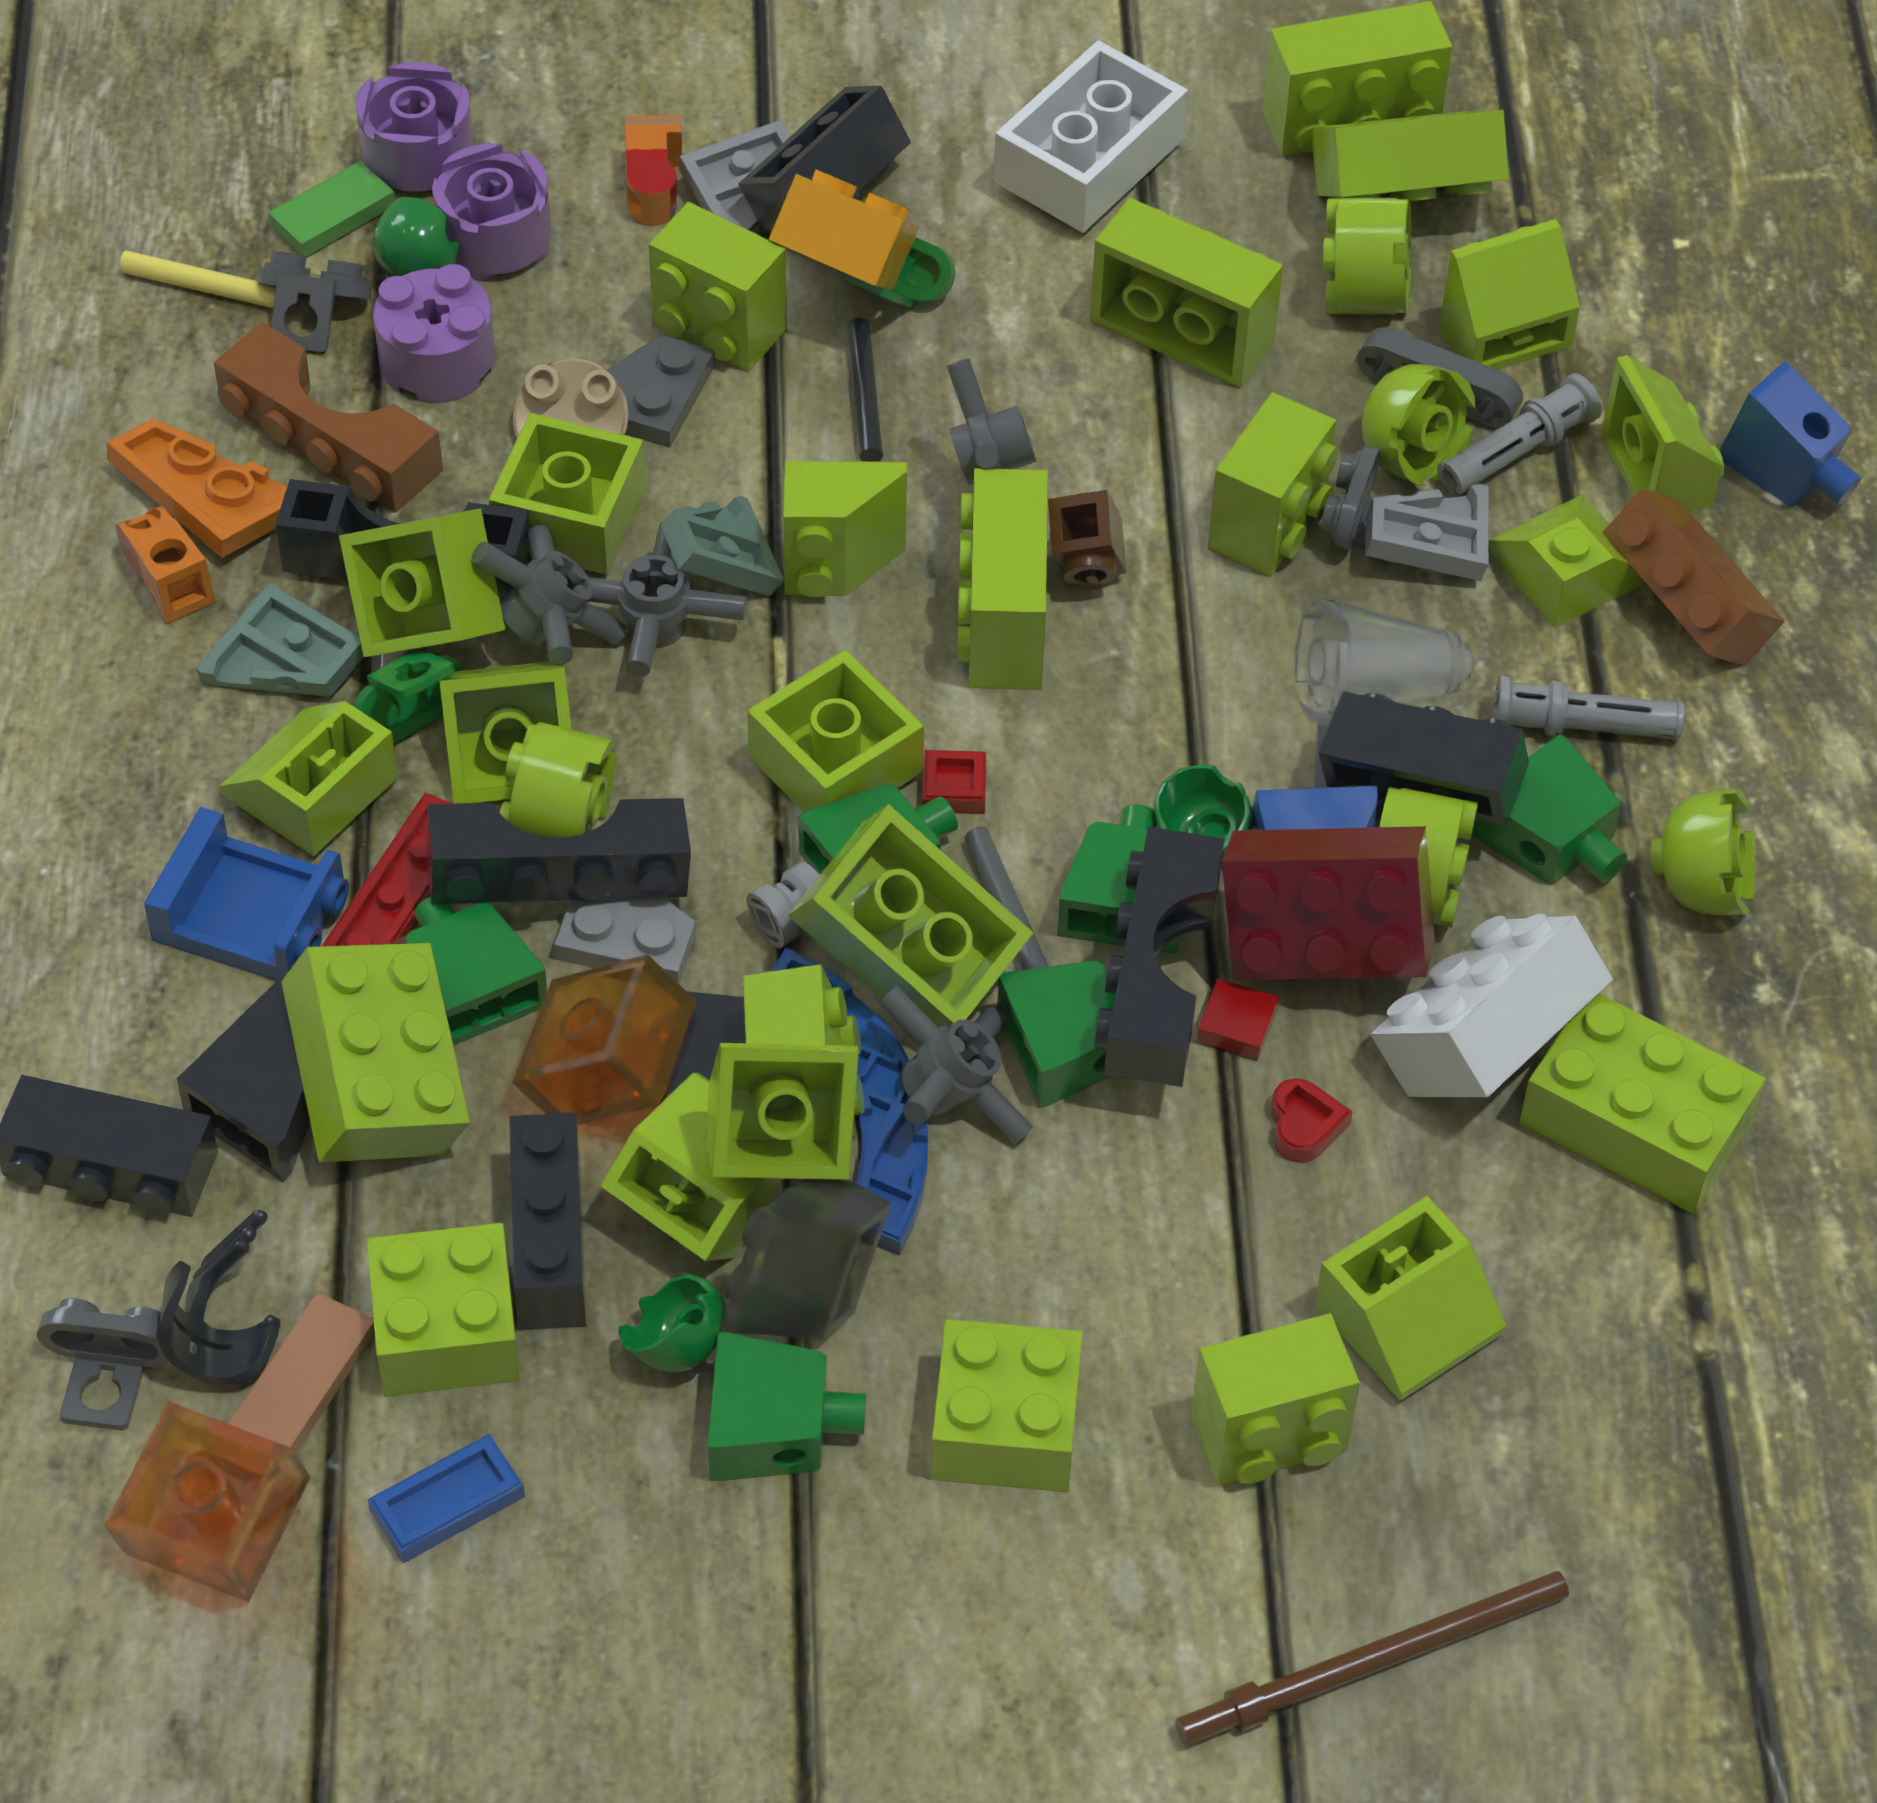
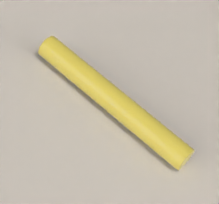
[119,250,276,308]

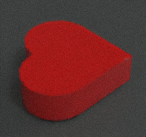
[1271,1078,1353,1163]

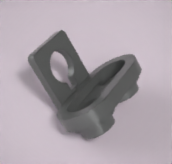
[257,251,372,352]
[1320,445,1380,550]
[37,1298,169,1431]

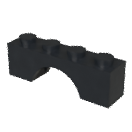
[275,479,531,600]
[426,798,691,904]
[1095,826,1225,1087]

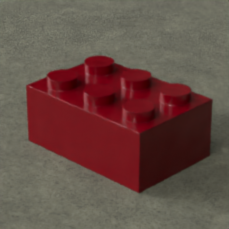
[1222,826,1435,980]

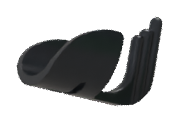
[158,1210,281,1385]

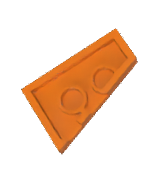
[107,418,287,558]

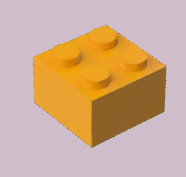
[769,170,920,290]

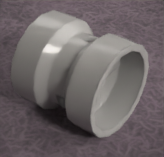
[746,862,820,948]

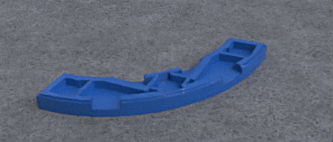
[771,947,928,1255]

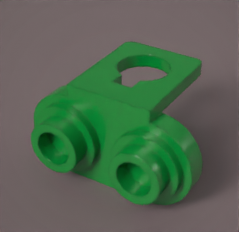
[842,237,955,308]
[353,648,464,743]

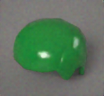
[373,197,459,277]
[1153,764,1255,860]
[618,1273,726,1374]

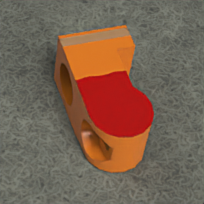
[625,115,682,226]
[116,505,216,624]

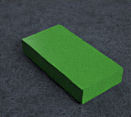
[268,160,395,256]

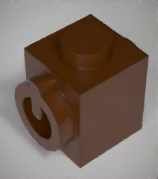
[1048,490,1126,589]

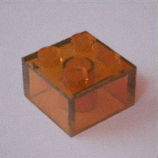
[512,954,697,1125]
[104,1401,311,1602]

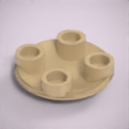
[513,359,629,438]

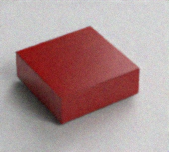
[923,750,987,814]
[1197,978,1279,1060]

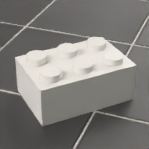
[993,40,1188,233]
[1370,914,1613,1097]

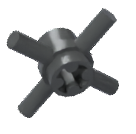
[947,358,1037,485]
[587,521,747,676]
[472,525,626,665]
[878,984,1033,1145]

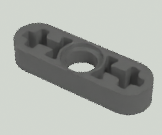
[1357,327,1523,429]

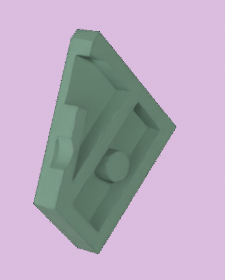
[660,496,784,596]
[195,583,364,697]

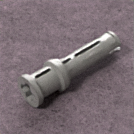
[1437,373,1602,496]
[1492,675,1684,742]

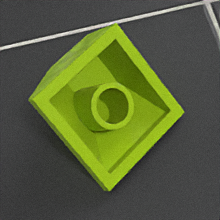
[1488,494,1646,628]

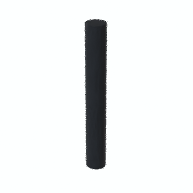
[847,318,883,462]

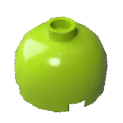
[1362,364,1475,486]
[1651,789,1756,916]

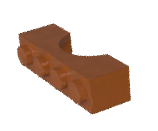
[214,322,443,513]

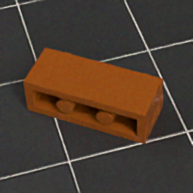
[1603,488,1785,665]

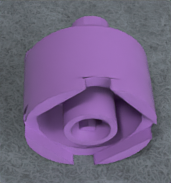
[355,62,474,192]
[432,143,551,281]
[373,264,496,403]

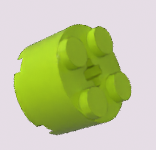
[1323,198,1412,315]
[499,722,617,837]
[1379,787,1478,928]

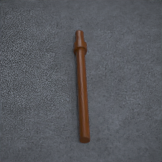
[1175,1571,1569,1745]

